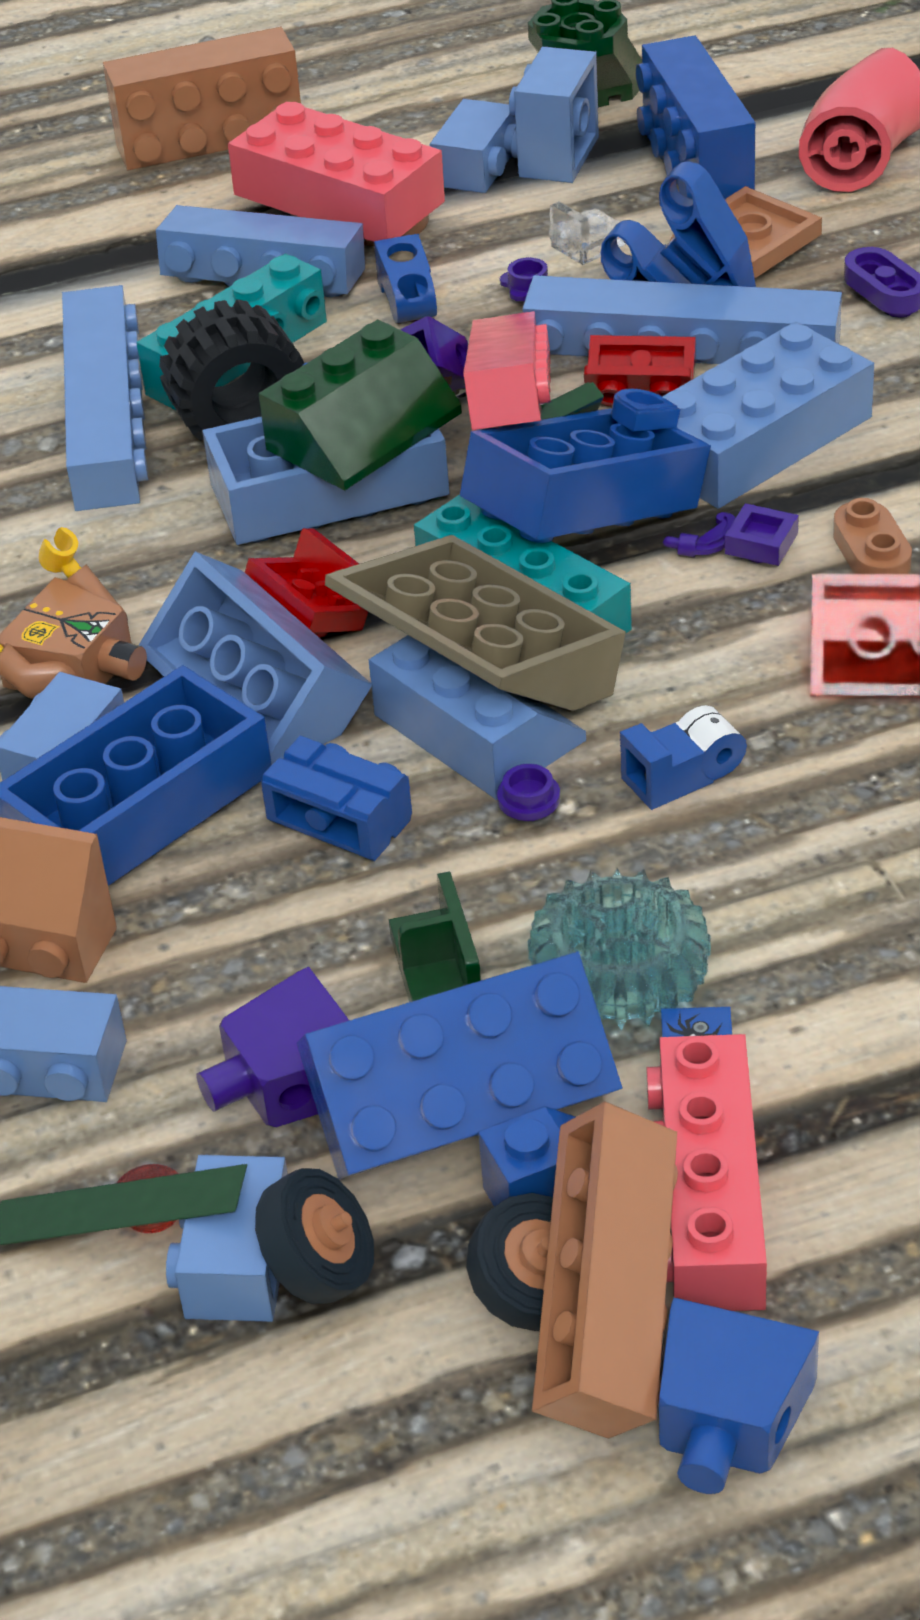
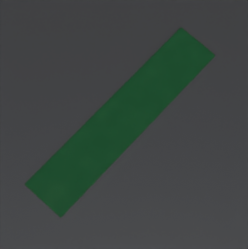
[0,1164,247,1245]

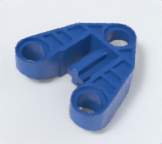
[600,161,756,287]

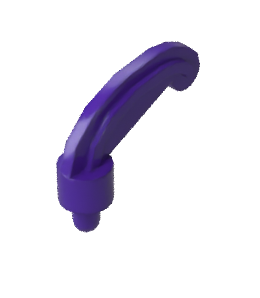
[663,512,736,558]

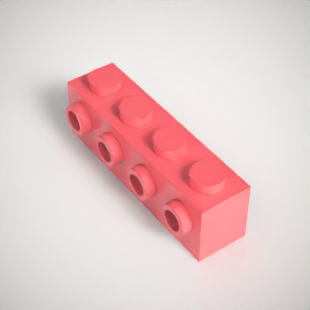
[646,1034,767,1311]

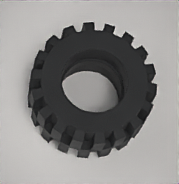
[159,300,305,441]

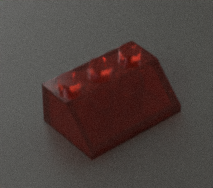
[810,574,920,697]

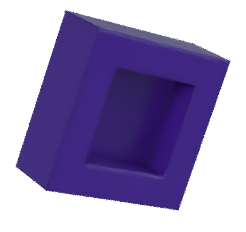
[725,503,799,566]

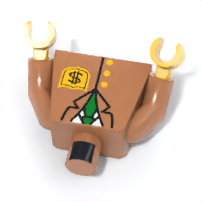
[0,527,147,698]

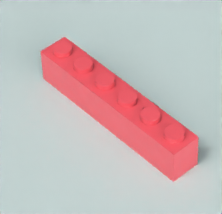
[463,311,551,430]

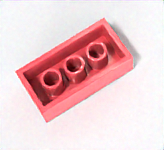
[228,102,445,242]

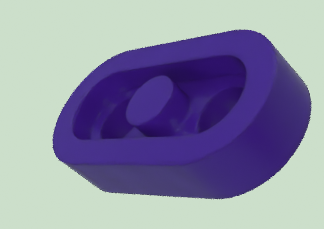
[844,247,920,318]

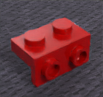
[584,335,696,406]
[245,528,368,637]

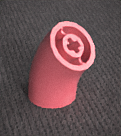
[799,48,920,192]

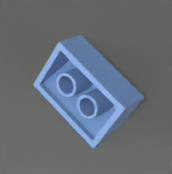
[368,635,586,800]

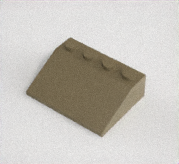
[325,535,626,711]

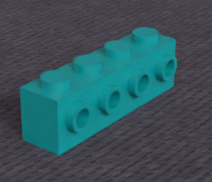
[136,253,327,410]
[414,494,632,634]

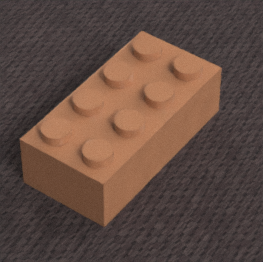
[103,26,301,171]

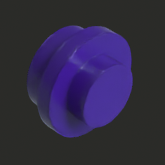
[497,764,560,821]

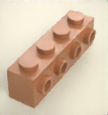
[532,1101,678,1439]

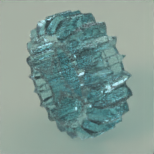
[528,868,711,1031]

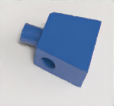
[659,1297,819,1494]

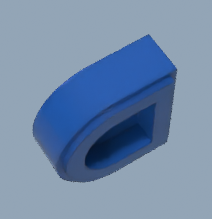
[611,389,681,432]

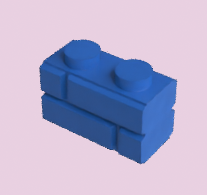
[261,735,412,861]

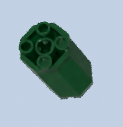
[528,0,642,108]

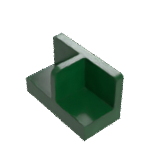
[388,871,481,1002]

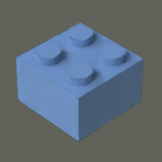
[509,47,599,183]

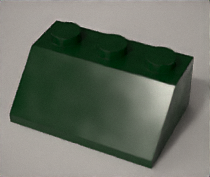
[258,319,462,491]

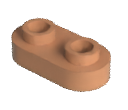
[833,498,912,586]

